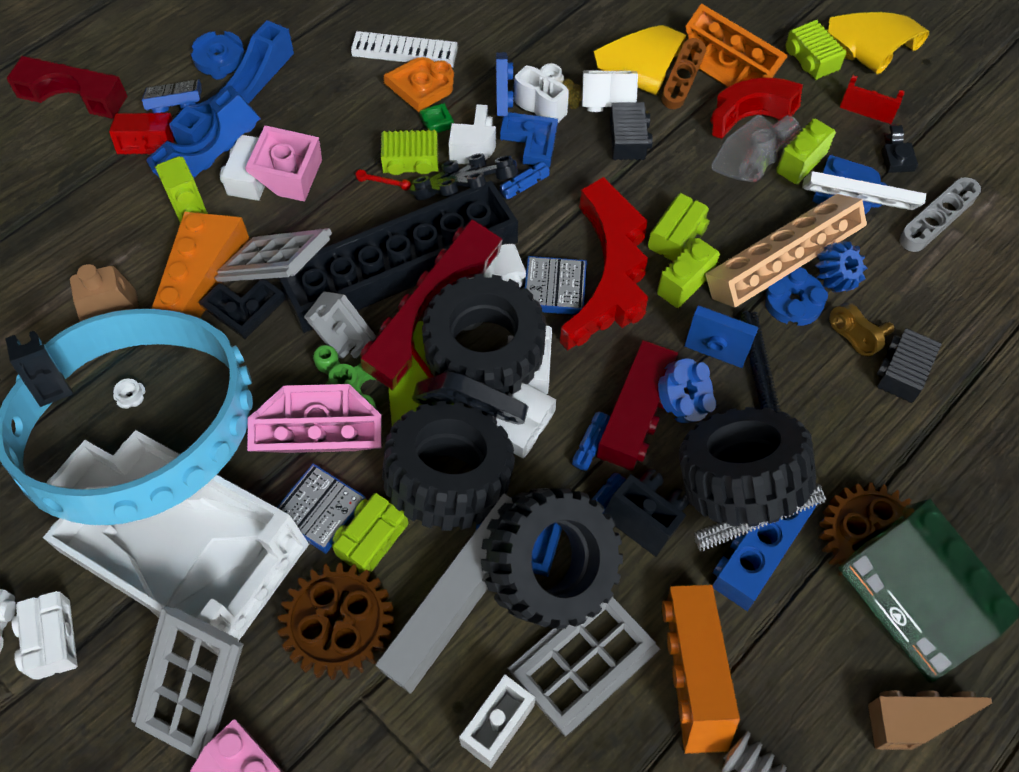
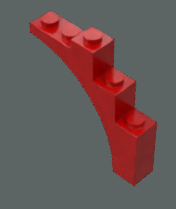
[560,177,648,351]

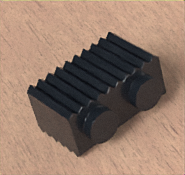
[610,102,653,161]
[876,328,942,403]

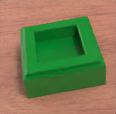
[419,103,454,133]

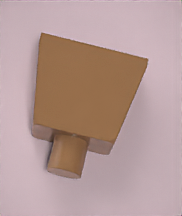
[70,264,139,322]

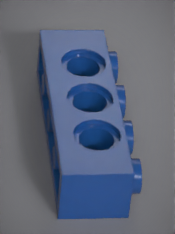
[712,503,818,611]

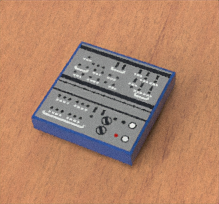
[142,79,202,113]
[525,256,587,315]
[277,464,366,554]

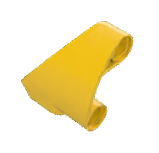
[828,12,929,74]
[594,25,686,96]

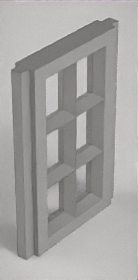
[215,228,332,282]
[508,597,660,737]
[131,606,244,759]

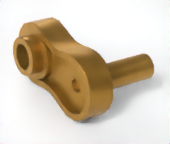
[830,303,894,356]

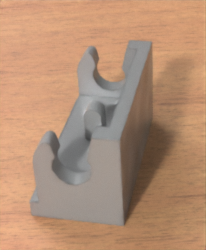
[304,292,376,359]

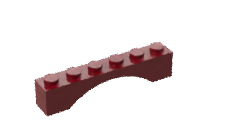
[360,219,503,390]

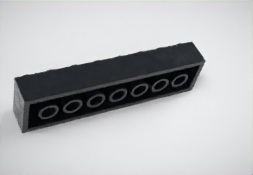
[278,180,518,333]

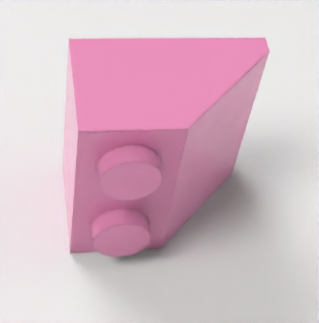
[245,125,322,202]
[190,719,283,772]

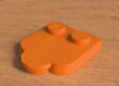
[384,57,454,112]

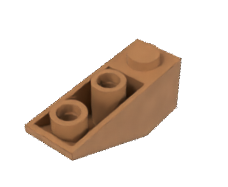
[868,691,992,750]

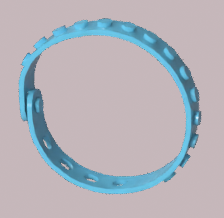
[0,309,253,525]

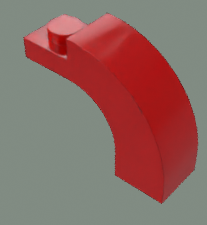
[711,78,803,139]

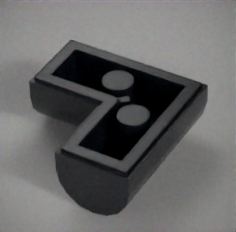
[198,279,286,339]

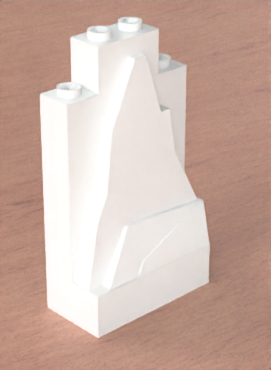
[43,430,309,656]

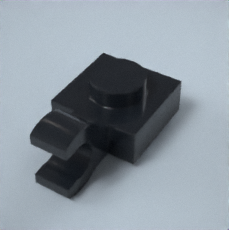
[881,124,918,173]

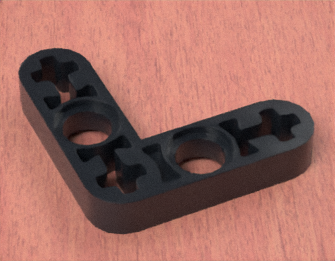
[412,372,529,425]

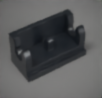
[5,331,73,407]

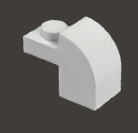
[449,104,496,164]

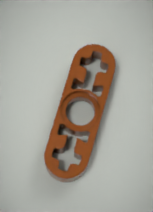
[661,38,706,109]

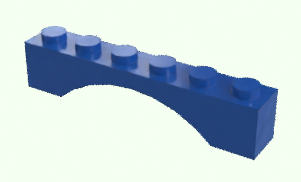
[169,20,294,145]

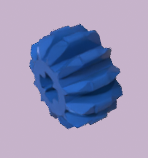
[815,241,868,293]

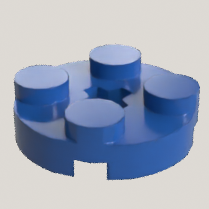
[191,31,245,80]
[765,267,828,326]
[658,359,716,423]

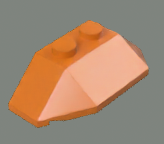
[686,3,788,87]

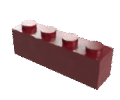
[597,340,678,471]

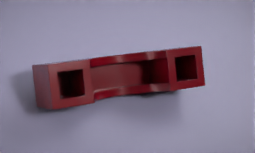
[6,56,128,119]

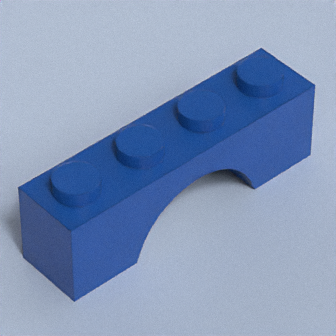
[146,84,260,178]

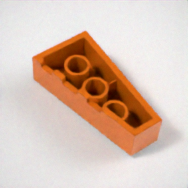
[151,212,250,318]
[662,585,740,754]

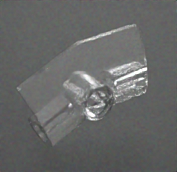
[711,115,801,182]

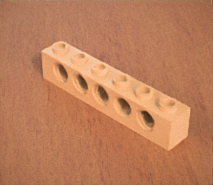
[705,194,867,308]

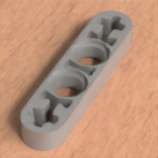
[899,177,981,252]

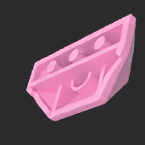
[247,384,382,453]

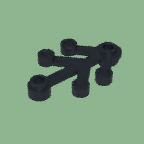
[409,153,518,200]

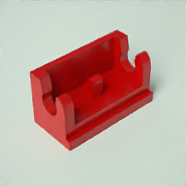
[839,75,905,124]
[109,113,175,154]

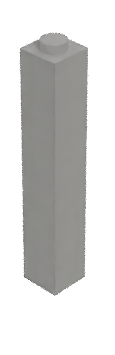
[376,494,513,694]

